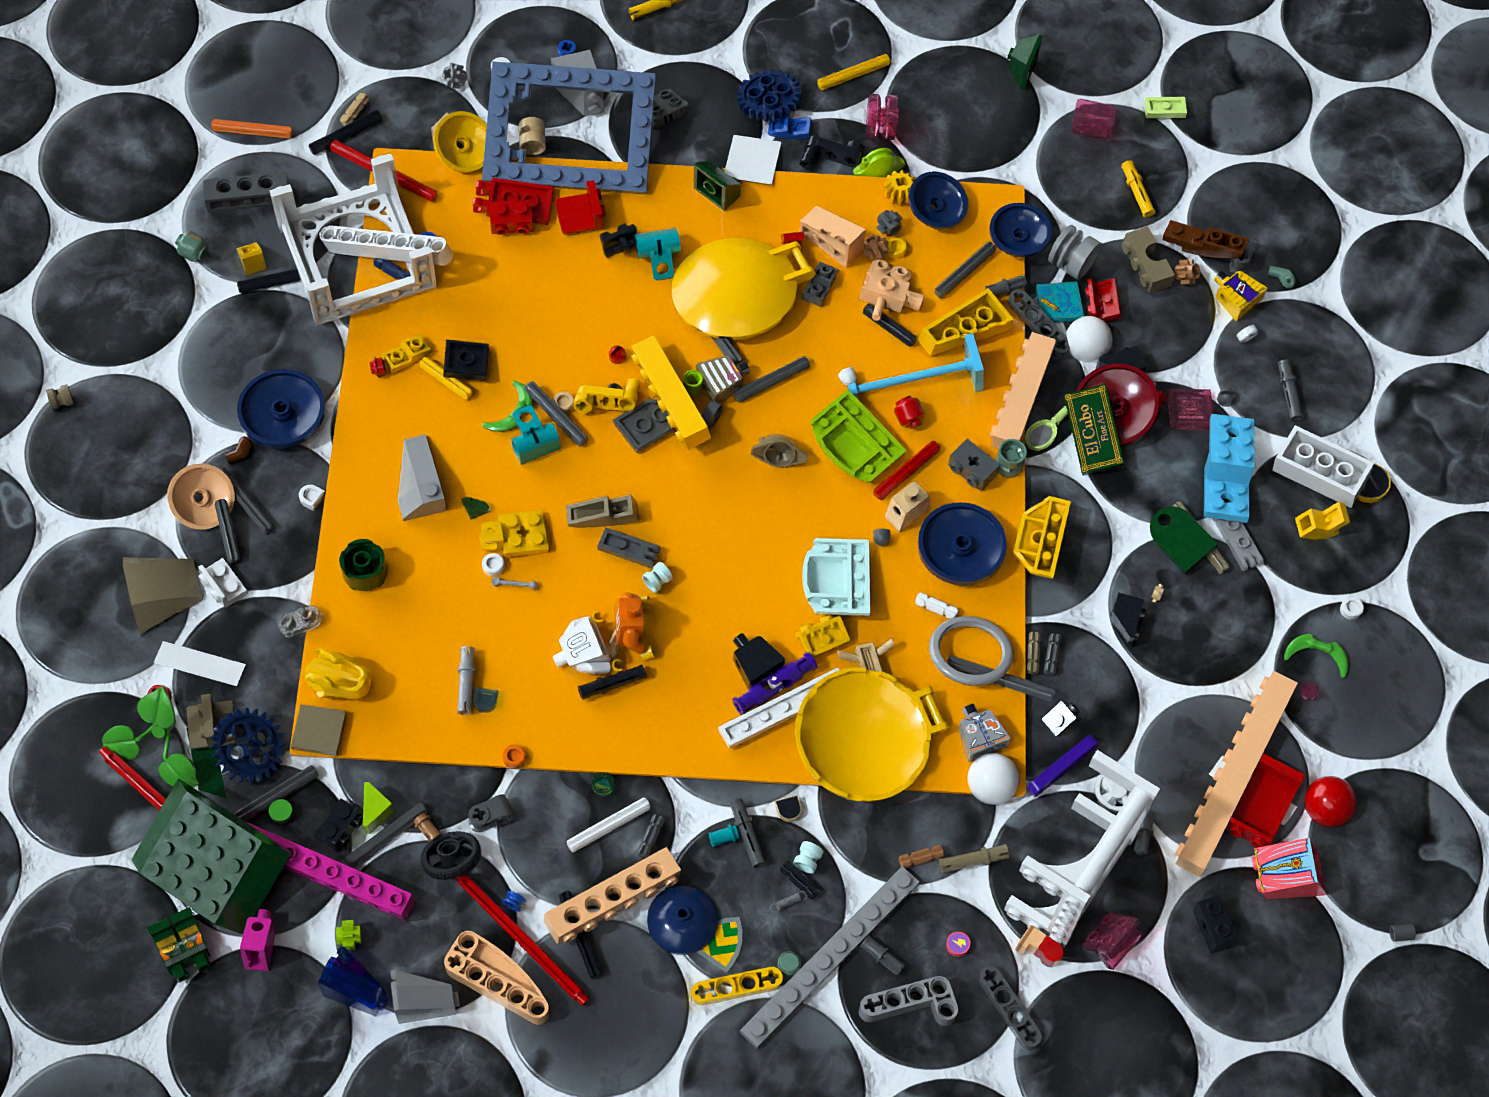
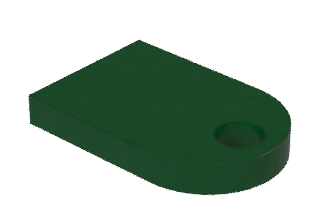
[1150,506,1218,575]

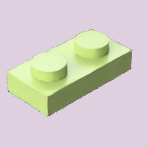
[1144,97,1187,118]

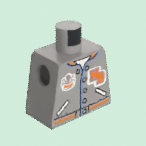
[959,704,1010,762]

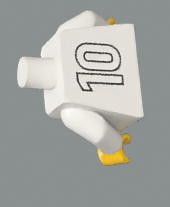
[553,611,624,674]

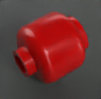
[894,396,926,429]

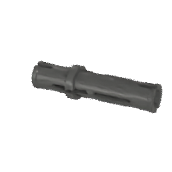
[1277,359,1304,422]
[729,798,766,868]

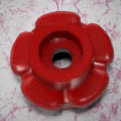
[370,356,386,377]

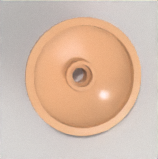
[167,463,235,530]

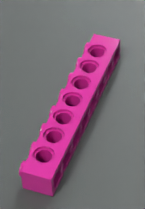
[246,822,416,921]

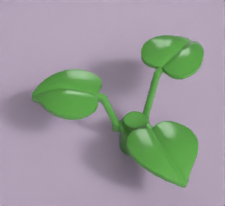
[102,686,200,787]

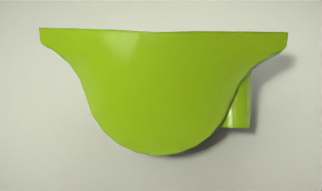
[853,148,905,177]

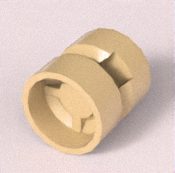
[519,117,546,156]

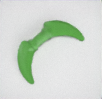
[482,381,532,432]
[1284,634,1348,678]

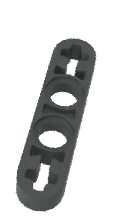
[1008,289,1070,356]
[979,966,1042,1050]

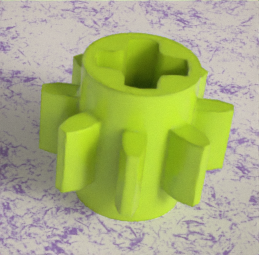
[336,920,362,951]

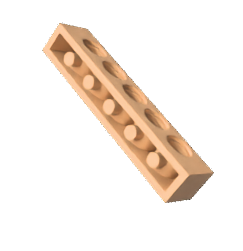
[543,847,681,945]

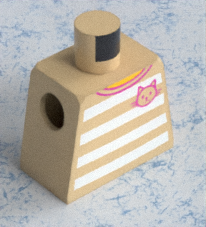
[885,482,930,532]

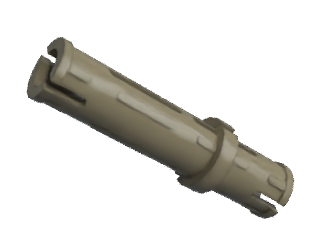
[938,844,1009,874]

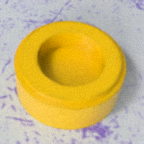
[887,238,907,259]

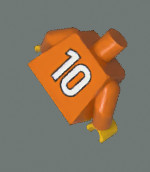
[614,592,656,661]

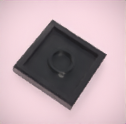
[443,339,489,381]

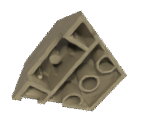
[123,557,203,636]

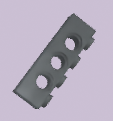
[203,171,289,212]

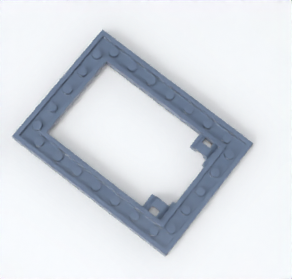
[482,61,656,194]

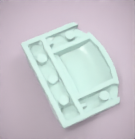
[802,538,870,616]

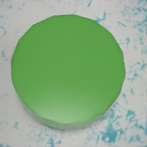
[269,799,293,824]

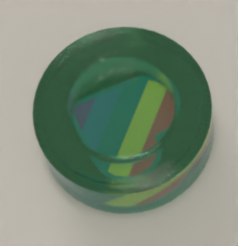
[592,772,615,797]

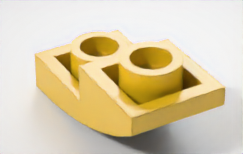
[381,334,431,374]

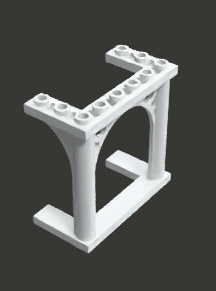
[270,153,437,326]
[1004,750,1160,948]

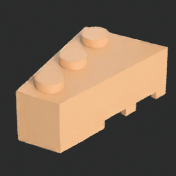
[799,206,865,268]

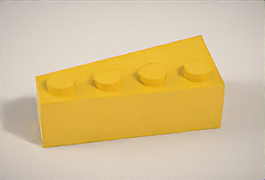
[918,288,1014,356]

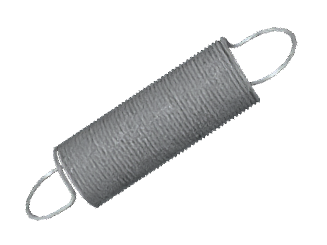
[770,891,807,912]

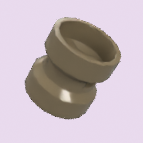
[46,384,74,410]

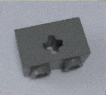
[948,439,1000,491]

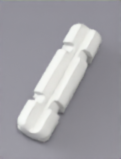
[915,592,958,619]

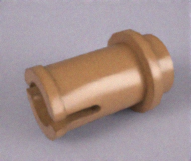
[414,813,442,842]

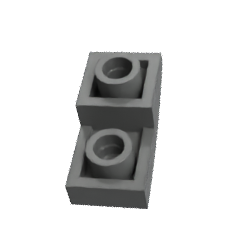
[801,262,839,306]

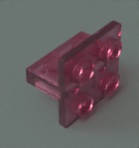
[1082,913,1142,970]

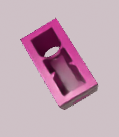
[240,909,275,971]

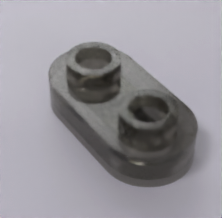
[278,605,323,637]

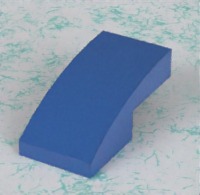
[768,115,812,139]

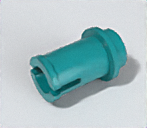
[708,824,739,847]

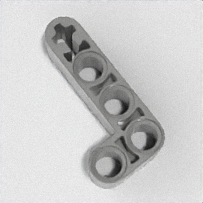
[859,976,958,1026]

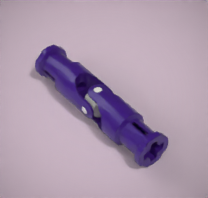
[732,652,818,715]

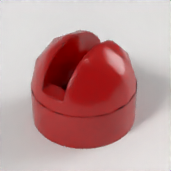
[609,345,626,364]

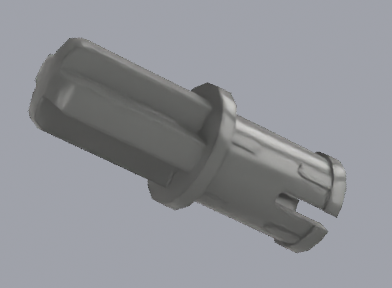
[985,275,1027,297]
[1134,810,1155,855]
[860,935,905,975]

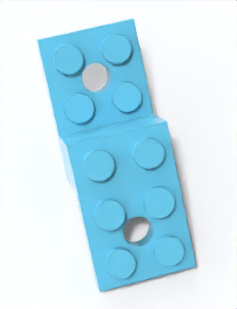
[1204,414,1255,523]

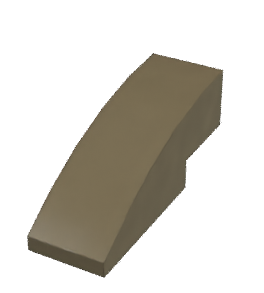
[566,495,639,527]

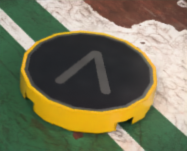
[1357,463,1391,503]

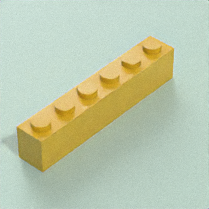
[631,335,711,450]

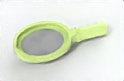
[1025,406,1068,451]

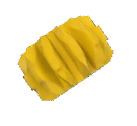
[883,170,916,206]

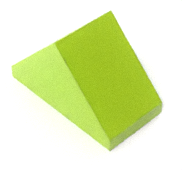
[363,782,394,834]

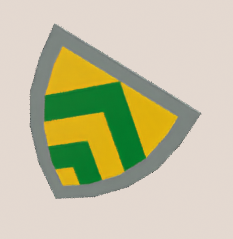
[697,917,743,973]

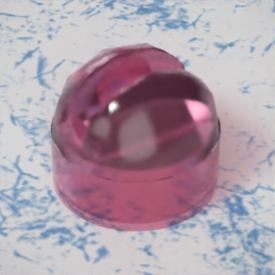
[1299,682,1318,701]

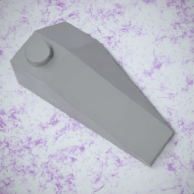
[398,435,446,521]

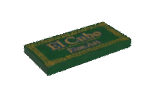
[1063,384,1125,476]

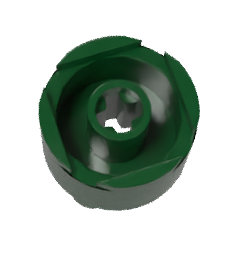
[339,539,387,591]

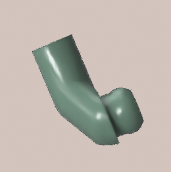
[1268,265,1295,288]

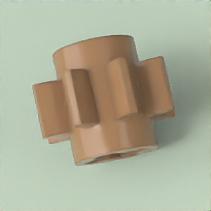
[862,234,889,260]
[1174,259,1200,285]

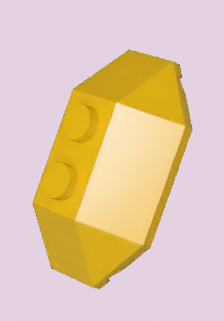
[1013,496,1071,579]

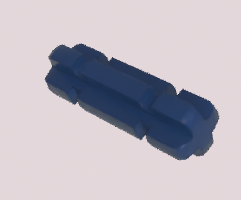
[373,258,411,280]

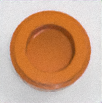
[503,745,526,769]

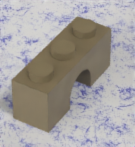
[1122,226,1175,294]

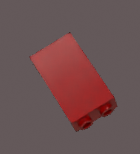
[1225,754,1305,848]

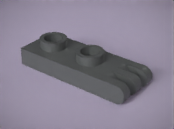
[597,528,661,568]

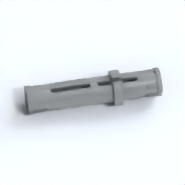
[457,646,476,715]

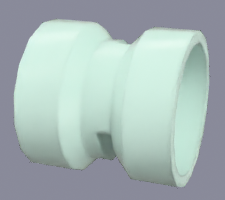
[642,562,673,593]
[793,841,824,874]

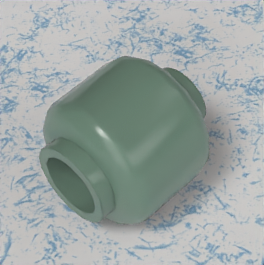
[175,231,208,262]

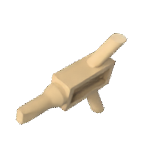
[837,638,894,672]

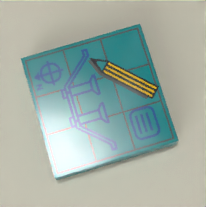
[1035,281,1084,323]

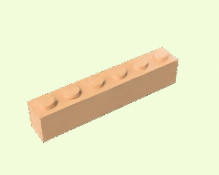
[989,332,1056,449]

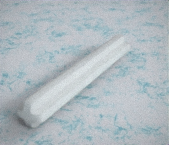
[567,798,650,852]

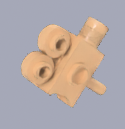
[859,260,924,321]

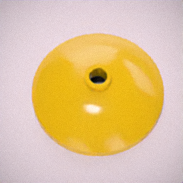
[433,111,487,173]

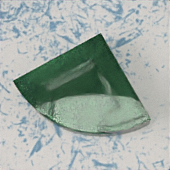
[461,497,491,520]

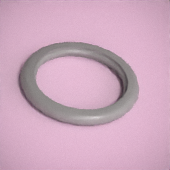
[929,616,1013,686]

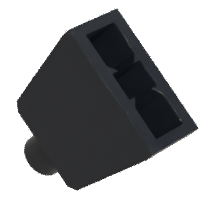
[733,633,785,689]

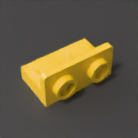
[795,614,850,657]

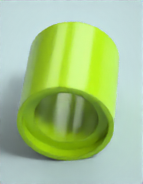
[683,370,703,397]

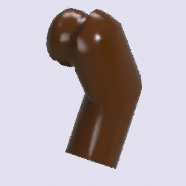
[225,436,252,464]

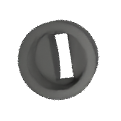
[1217,388,1235,407]
[873,529,891,546]

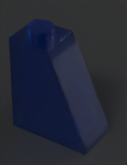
[318,946,388,1017]

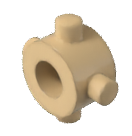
[1151,584,1164,603]

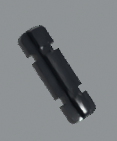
[780,861,820,900]

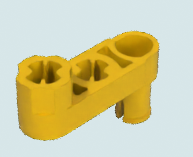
[573,378,640,414]

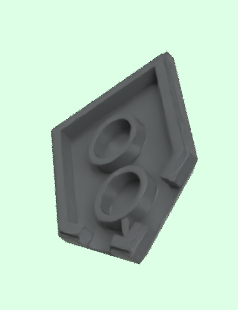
[613,399,673,452]

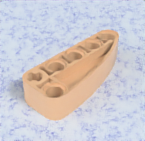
[444,931,549,1025]

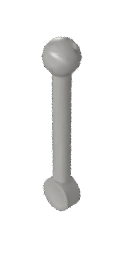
[491,577,538,590]

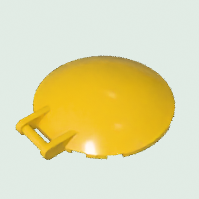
[672,238,816,340]
[795,667,949,802]

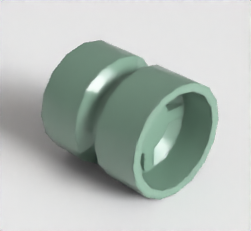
[996,439,1027,478]

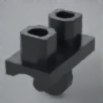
[600,223,637,258]

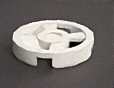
[1094,774,1129,814]

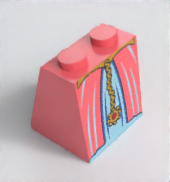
[1252,838,1327,899]

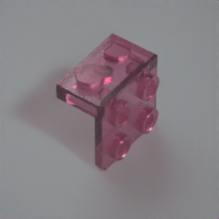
[1070,99,1116,140]

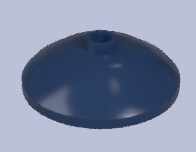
[908,171,968,229]
[989,203,1052,257]
[647,885,718,955]

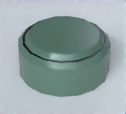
[777,951,801,977]

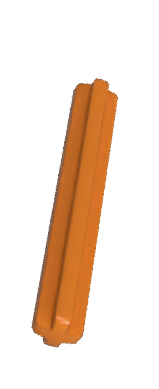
[211,119,292,139]

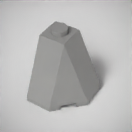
[391,970,460,1024]

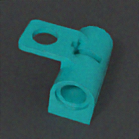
[635,228,681,280]
[511,405,560,465]

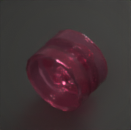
[866,94,899,140]

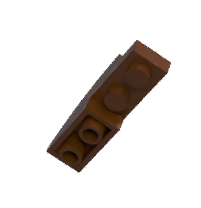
[1163,220,1249,258]

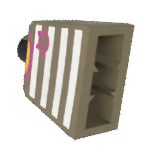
[696,356,750,403]

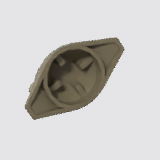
[751,434,808,467]

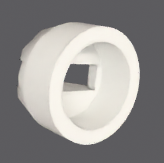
[838,367,857,386]

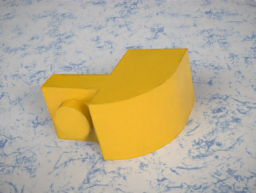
[1295,502,1350,540]

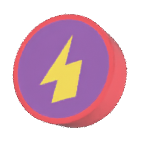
[946,932,970,957]

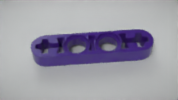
[1027,734,1099,797]

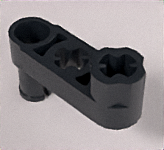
[799,136,865,169]

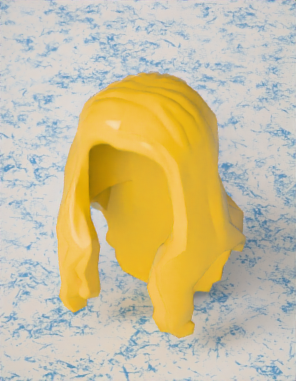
[303,648,371,700]

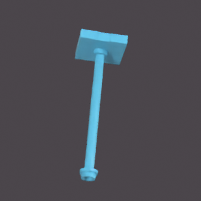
[848,334,984,398]

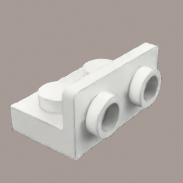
[198,558,248,608]

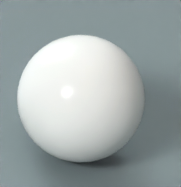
[1065,316,1113,363]
[967,753,1019,805]

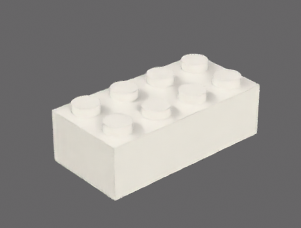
[1272,425,1374,508]

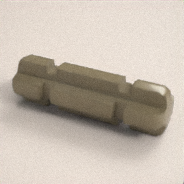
[1026,632,1041,675]

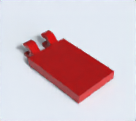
[473,178,554,225]

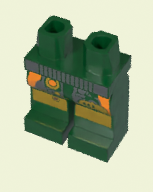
[147,907,211,983]

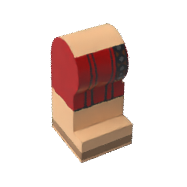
[1015,924,1063,967]

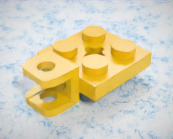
[479,510,549,557]

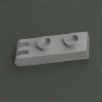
[1216,519,1264,571]

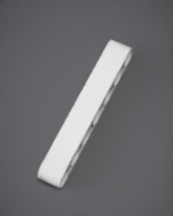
[319,226,453,265]

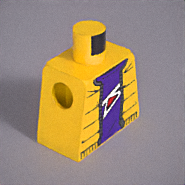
[1214,271,1267,321]

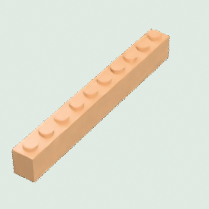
[1175,671,1298,877]

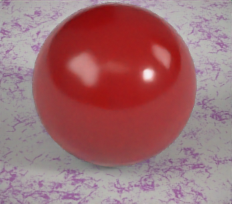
[1304,776,1357,828]

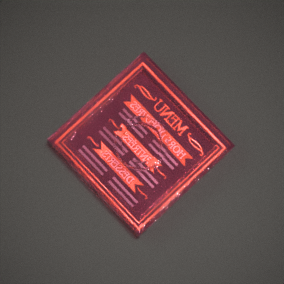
[1167,389,1213,430]

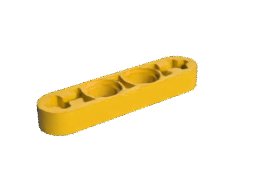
[691,967,783,1005]

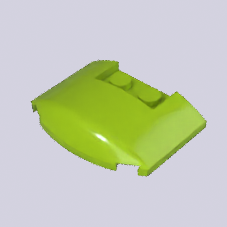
[810,389,907,483]

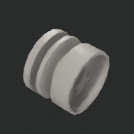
[1048,225,1102,280]

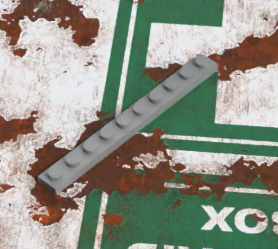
[740,867,919,1049]

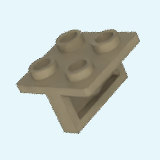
[187,694,236,750]

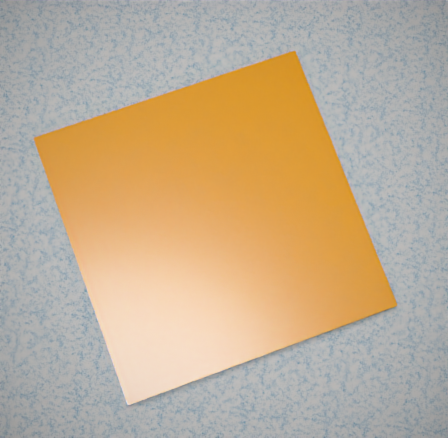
[290,148,1026,797]

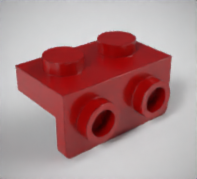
[490,200,533,235]
[1085,278,1122,322]

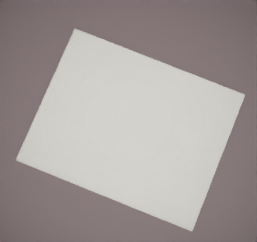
[725,135,781,184]

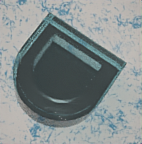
[473,688,499,713]

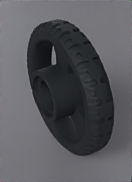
[421,831,481,880]

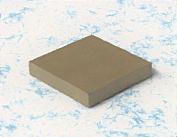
[291,705,347,756]

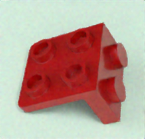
[555,180,606,234]

